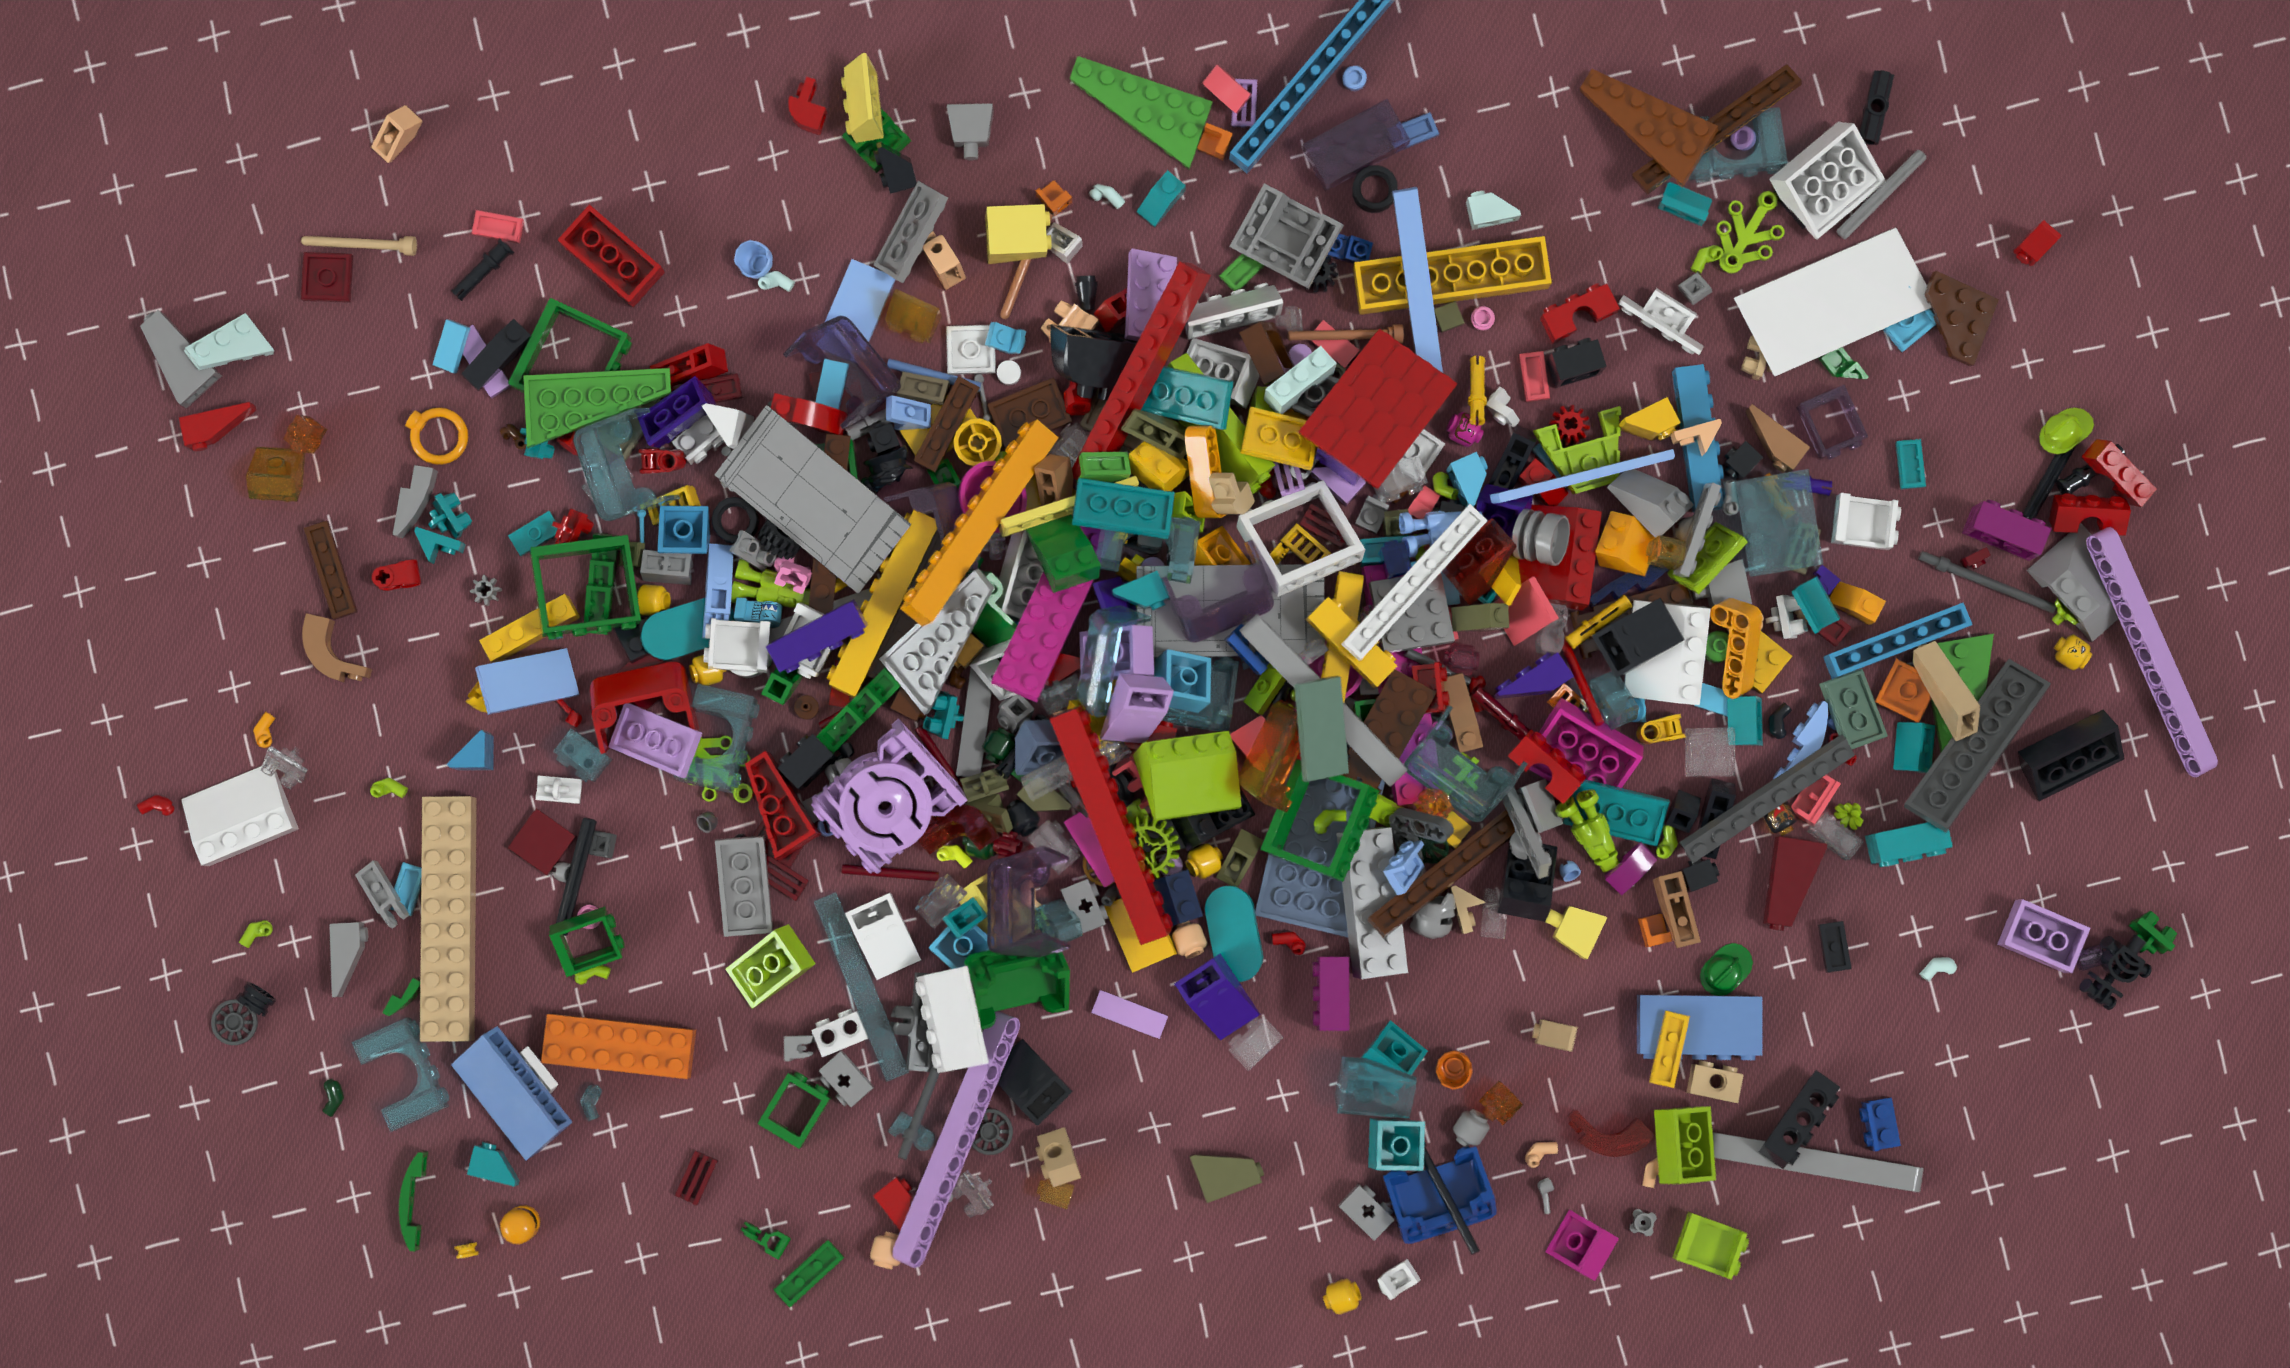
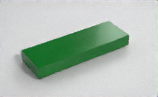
[774,1239,845,1308]

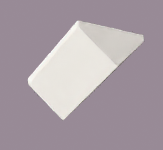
[702,403,754,449]

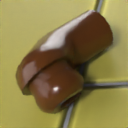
[500,424,527,449]

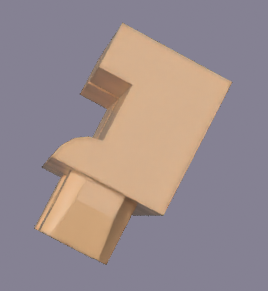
[1041,300,1099,343]

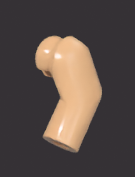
[1642,1157,1659,1188]

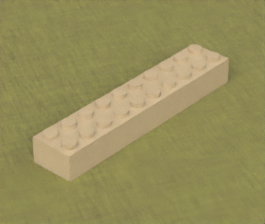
[420,796,476,1042]

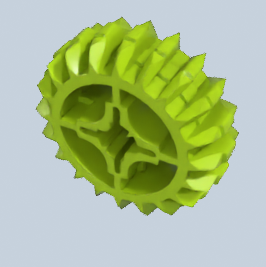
[1128,815,1180,879]

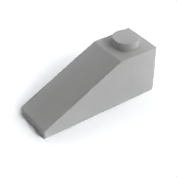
[330,922,368,997]

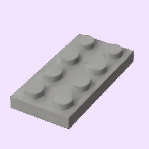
[874,181,948,283]
[715,836,773,937]

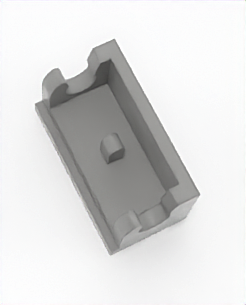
[640,550,693,585]
[784,1035,816,1061]

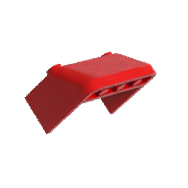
[590,661,699,754]

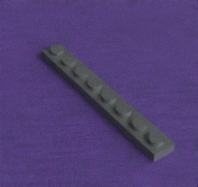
[1680,734,1855,863]

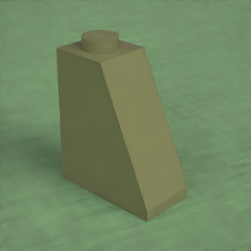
[1451,603,1509,632]
[1190,1154,1264,1203]

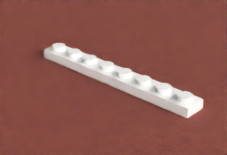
[1341,504,1488,661]

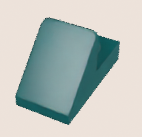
[414,527,466,564]

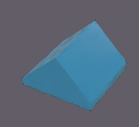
[658,506,710,554]
[447,730,494,771]

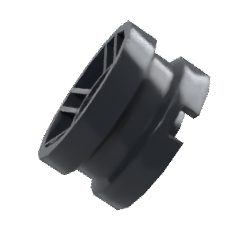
[236,982,276,1017]

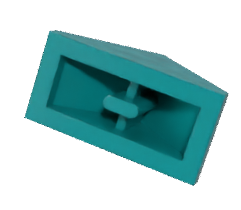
[943,897,988,939]

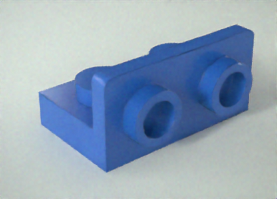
[1224,624,1269,675]
[1859,1097,1901,1151]

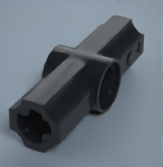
[1859,70,1894,145]

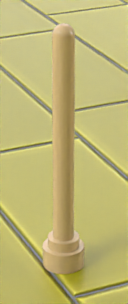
[301,236,417,256]

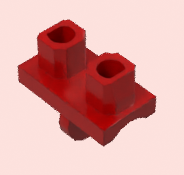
[551,509,594,544]

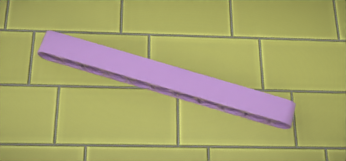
[2086,527,2218,777]
[893,1011,1020,1268]

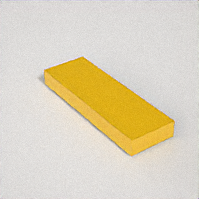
[1649,1011,1690,1088]

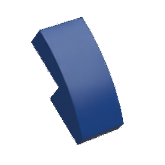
[1327,234,1374,263]

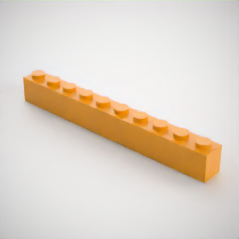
[900,419,1059,627]

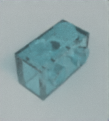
[1589,671,1639,730]
[553,728,613,782]

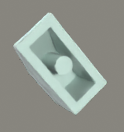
[1466,191,1521,230]

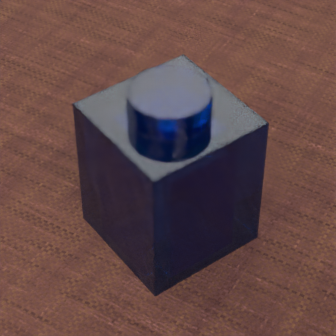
[1379,540,1412,579]

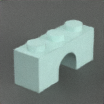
[1264,346,1337,414]

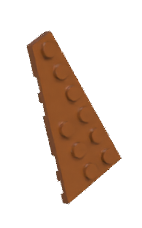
[1580,69,1718,188]

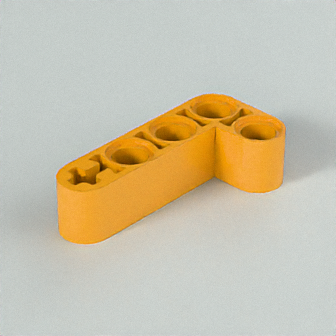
[1185,426,1228,518]
[1710,598,1762,699]

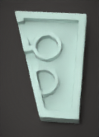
[184,313,274,370]

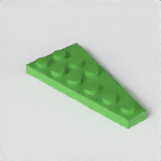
[1070,56,1213,170]
[523,368,671,448]
[1931,634,1994,752]

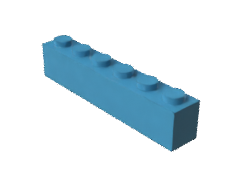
[1672,364,1725,513]
[1823,602,1972,679]

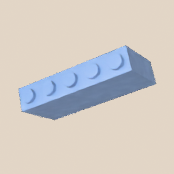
[1637,995,1762,1060]
[451,1026,573,1160]

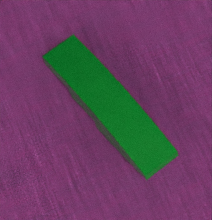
[584,533,619,635]
[816,667,901,753]

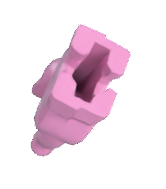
[773,556,812,594]

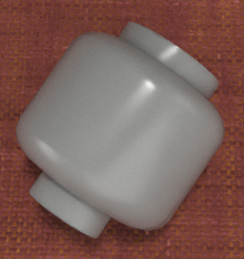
[1453,1109,1490,1147]

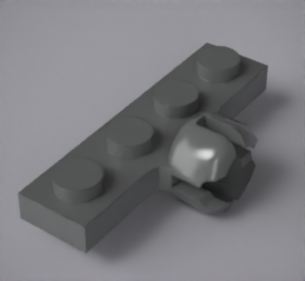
[890,972,933,1072]

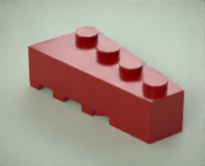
[745,751,821,860]

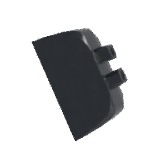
[1050,324,1138,401]

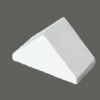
[1046,222,1082,264]

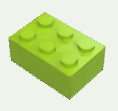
[1654,1106,1716,1184]

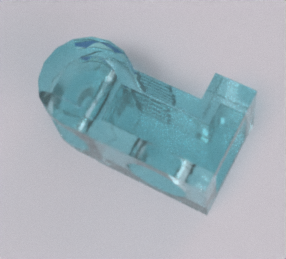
[888,1111,935,1151]

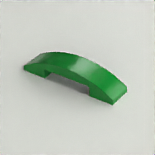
[399,1151,428,1251]

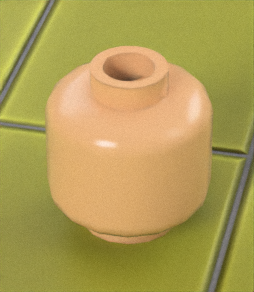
[1171,921,1207,959]
[870,1232,900,1270]

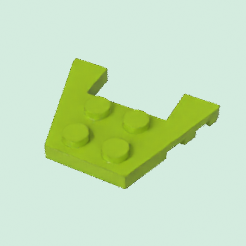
[1533,406,1621,494]

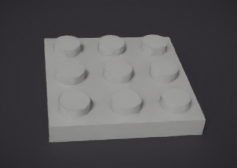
[1369,572,1455,653]

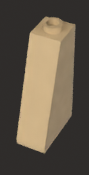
[1913,641,1980,741]

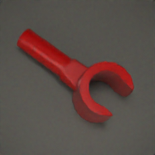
[556,699,582,728]

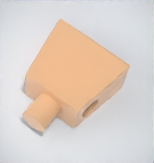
[923,231,966,290]

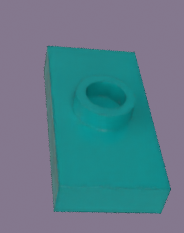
[1895,439,1926,490]
[508,511,557,557]

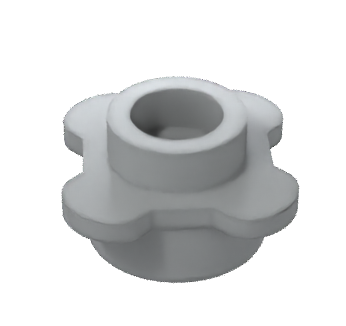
[1629,1209,1657,1236]

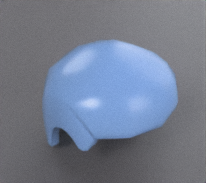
[734,240,773,279]

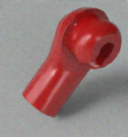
[137,795,175,816]

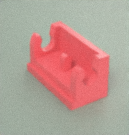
[1788,775,1841,825]

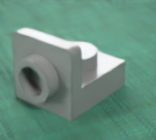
[1355,495,1390,534]

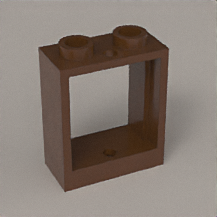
[1239,322,1294,385]

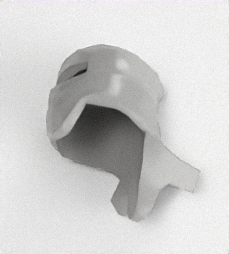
[1410,868,1456,939]

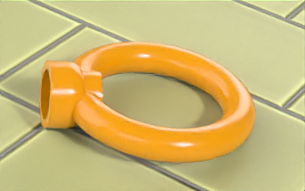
[405,408,468,465]

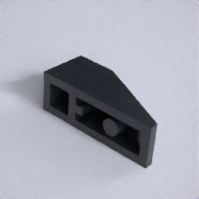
[461,319,531,391]
[1488,425,1537,489]
[1697,778,1736,859]

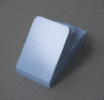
[886,395,931,430]

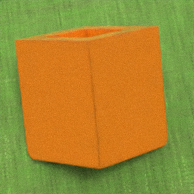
[1198,123,1233,160]
[1035,181,1072,217]
[1638,914,1672,947]

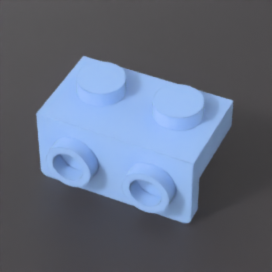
[1383,840,1425,895]

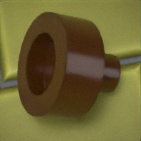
[794,695,819,720]

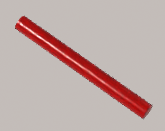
[1559,639,1604,726]

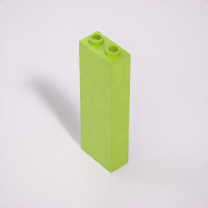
[1167,353,1275,495]

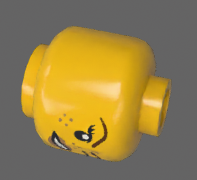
[2054,634,2092,670]

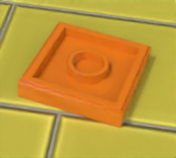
[1875,658,1932,723]

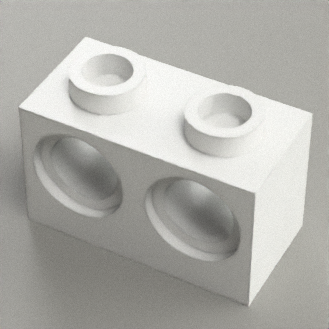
[811,1009,869,1057]

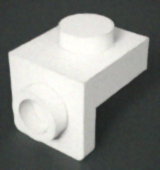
[1486,387,1520,428]
[1377,1259,1421,1300]

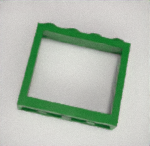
[508,298,632,393]
[530,535,641,640]
[1260,760,1380,882]

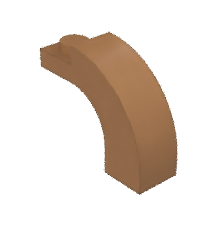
[302,613,372,682]

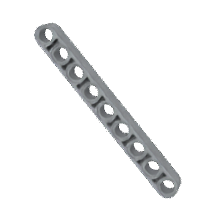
[1239,613,1408,787]
[1713,1132,1924,1192]

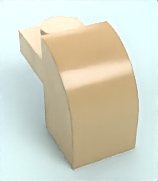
[1208,473,1255,514]

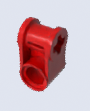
[638,448,687,474]
[372,560,422,591]

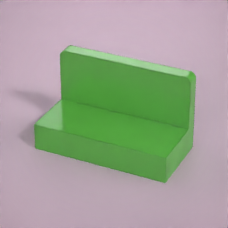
[1077,452,1131,483]

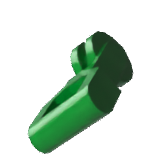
[740,1221,792,1260]

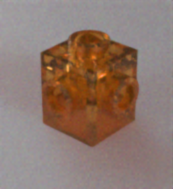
[283,415,327,454]
[1413,788,1454,818]
[1479,1081,1523,1125]

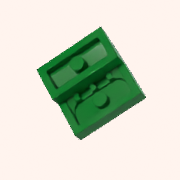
[842,109,911,173]

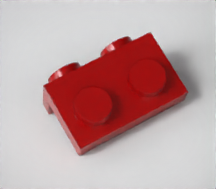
[1412,662,1450,714]

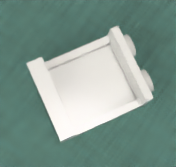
[1831,493,1901,550]
[784,602,831,679]
[704,618,770,673]

